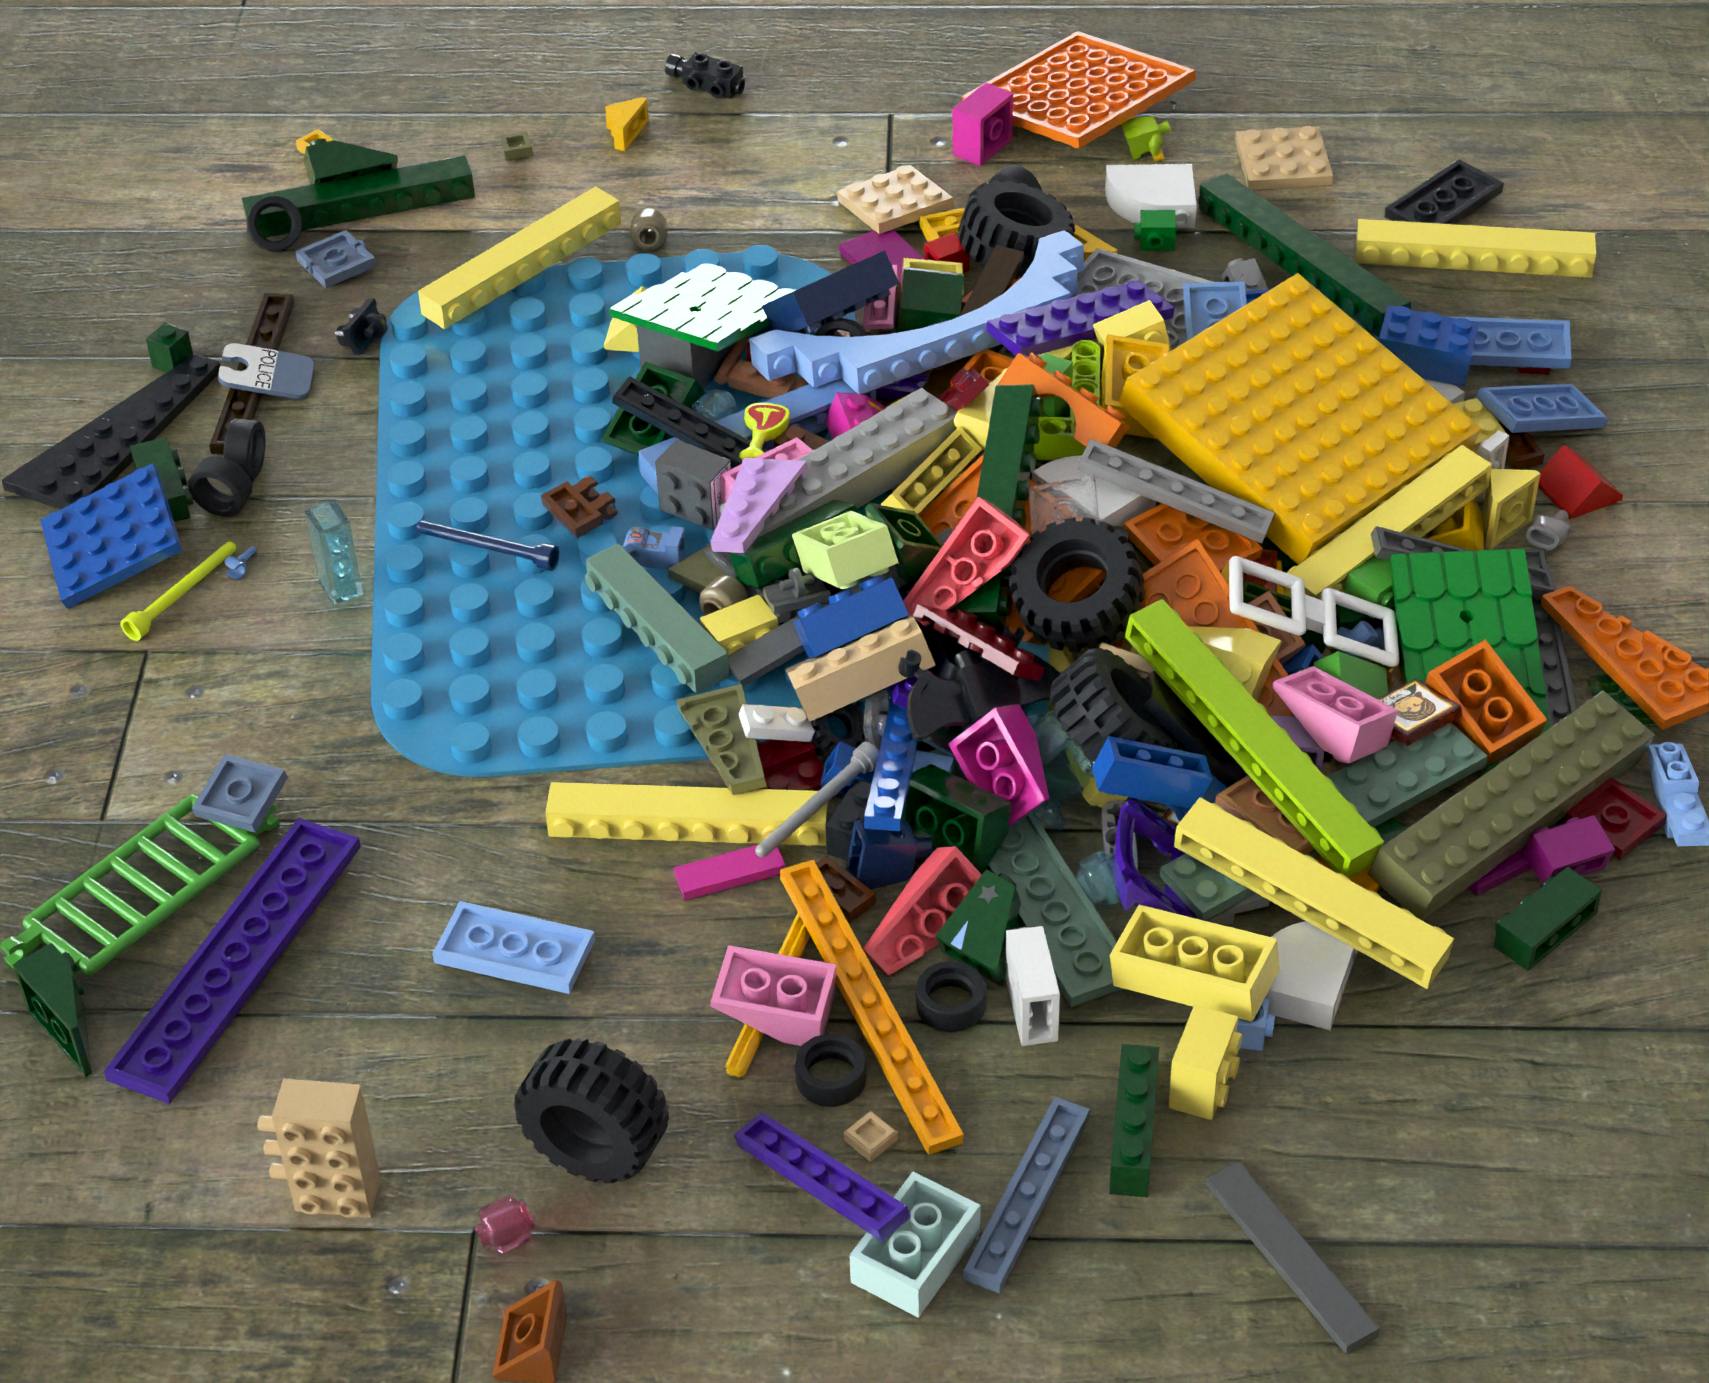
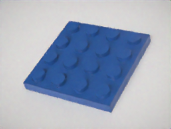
[41,463,183,609]

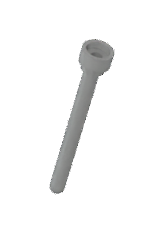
[755,741,879,858]

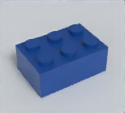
[1379,305,1479,387]
[792,575,909,658]

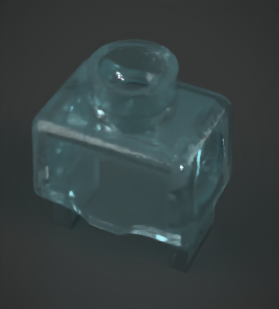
[1027,711,1095,830]

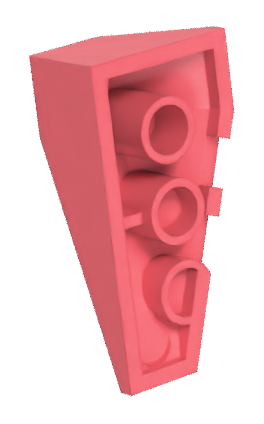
[903,496,1031,627]
[863,846,982,976]

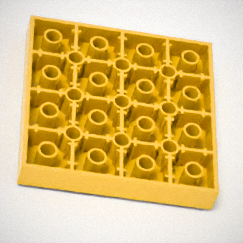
[1119,273,1482,565]

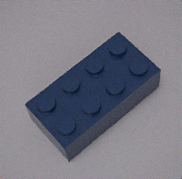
[762,250,900,334]

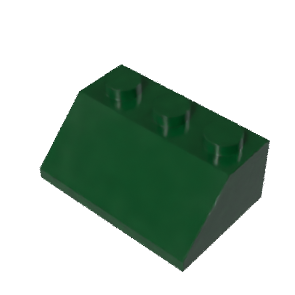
[903,764,1012,874]

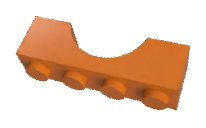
[997,352,1130,448]

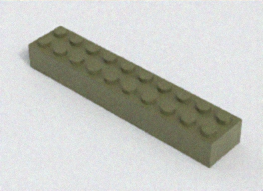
[1368,691,1655,921]

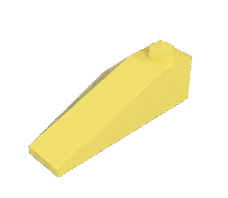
[1130,626,1282,702]

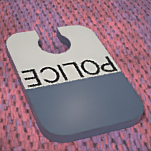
[218,343,314,399]

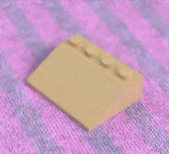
[785,615,935,722]

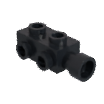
[665,52,745,99]

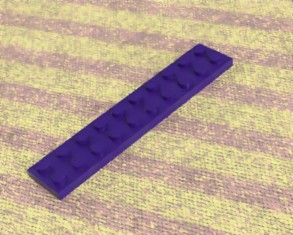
[104,818,361,1104]

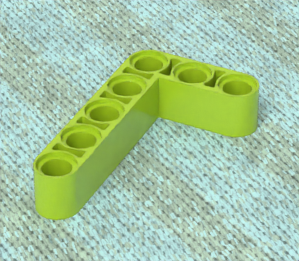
[1033,340,1100,460]

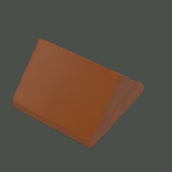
[492,1279,567,1383]

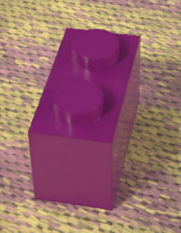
[1523,815,1615,885]

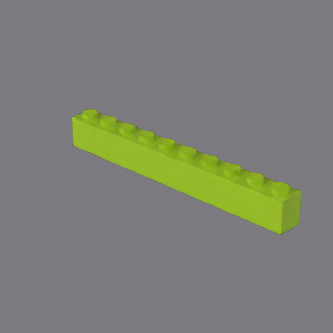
[1125,599,1384,878]

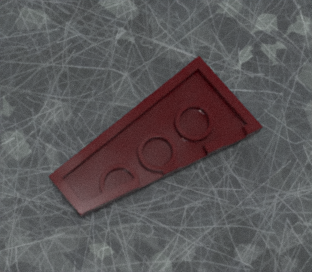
[938,367,989,411]
[913,604,1045,681]

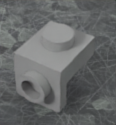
[1221,258,1268,291]

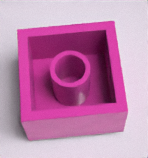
[952,82,1013,166]

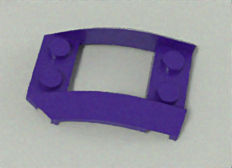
[1113,798,1200,920]

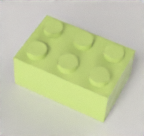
[792,511,899,589]

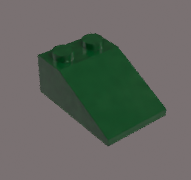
[304,139,398,185]
[601,361,708,456]
[13,942,92,1077]

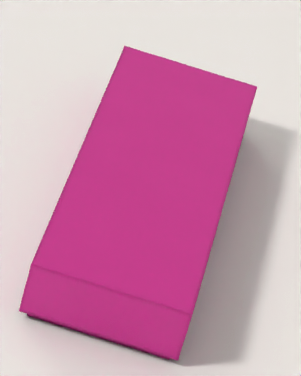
[674,845,786,900]

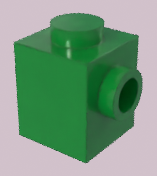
[1134,210,1176,251]

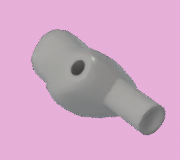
[1526,510,1571,550]

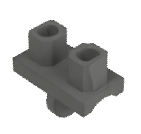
[763,568,831,623]

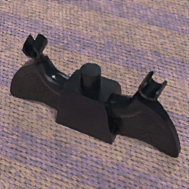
[898,625,1061,742]

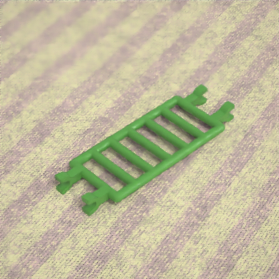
[0,794,279,975]

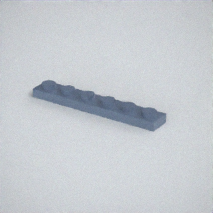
[963,1097,1090,1294]

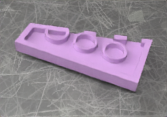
[710,458,808,553]

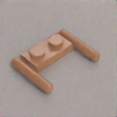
[714,338,809,399]

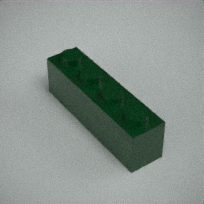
[729,499,858,588]
[1109,1044,1159,1198]

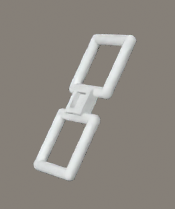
[1229,556,1399,667]

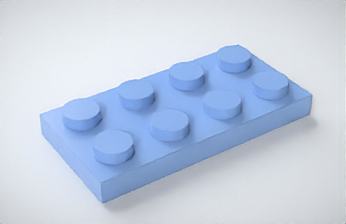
[432,901,595,994]

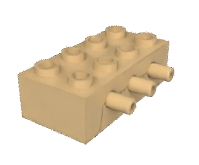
[257,1078,381,1218]

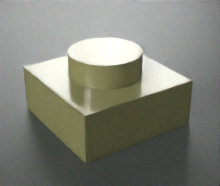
[500,131,533,160]

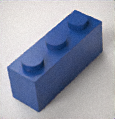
[1092,736,1212,809]

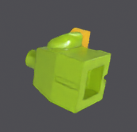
[1121,116,1171,162]

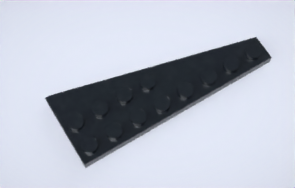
[2,354,221,510]

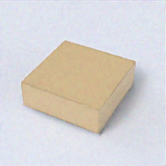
[844,1111,898,1162]

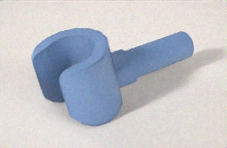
[225,546,257,580]

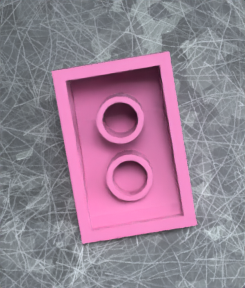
[1272,666,1398,763]
[711,945,836,1046]

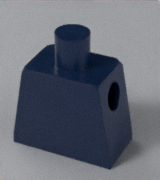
[845,820,933,890]

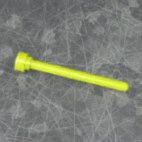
[120,541,236,641]

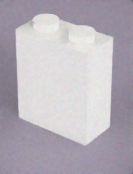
[1006,926,1060,1046]

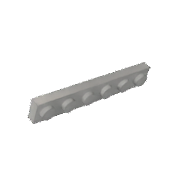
[1077,439,1275,543]

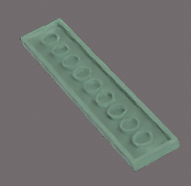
[1160,714,1488,921]
[929,745,1124,1007]

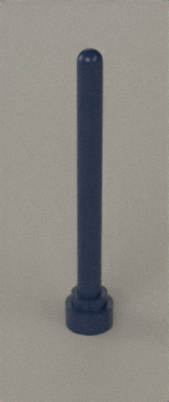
[416,521,560,571]

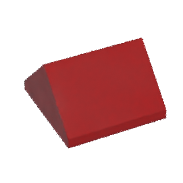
[1538,444,1623,520]

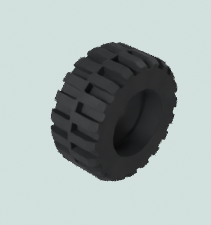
[958,180,1075,279]
[1009,517,1145,652]
[1050,648,1178,762]
[514,1038,669,1183]

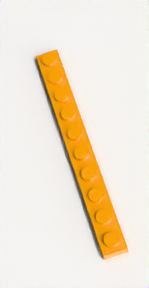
[780,859,964,1155]

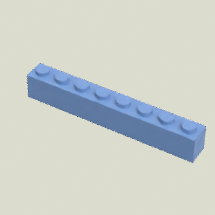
[639,379,876,495]

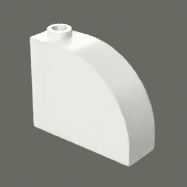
[1105,164,1196,229]
[1032,455,1156,528]
[1265,921,1358,1030]

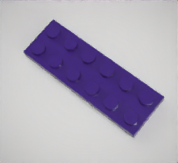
[986,280,1175,356]

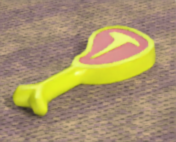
[739,403,790,461]

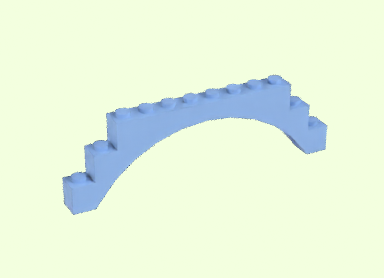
[749,230,1084,394]

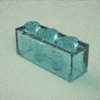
[305,500,363,605]

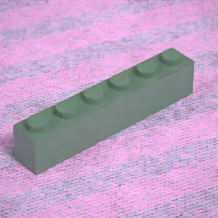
[585,543,730,694]

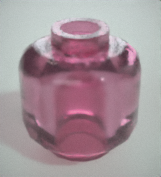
[474,1195,536,1254]

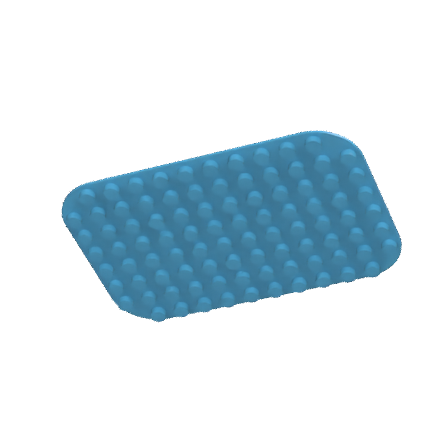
[371,245,892,777]

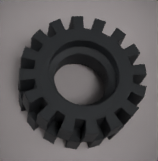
[811,701,871,757]

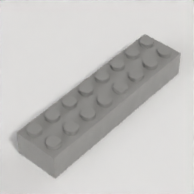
[719,388,957,538]

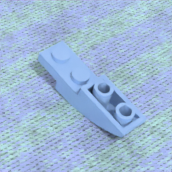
[1647,742,1709,846]

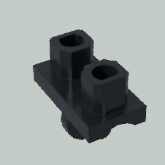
[335,298,388,354]

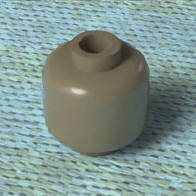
[630,208,668,251]
[699,575,748,616]

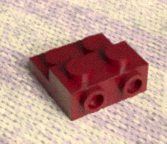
[755,739,824,791]

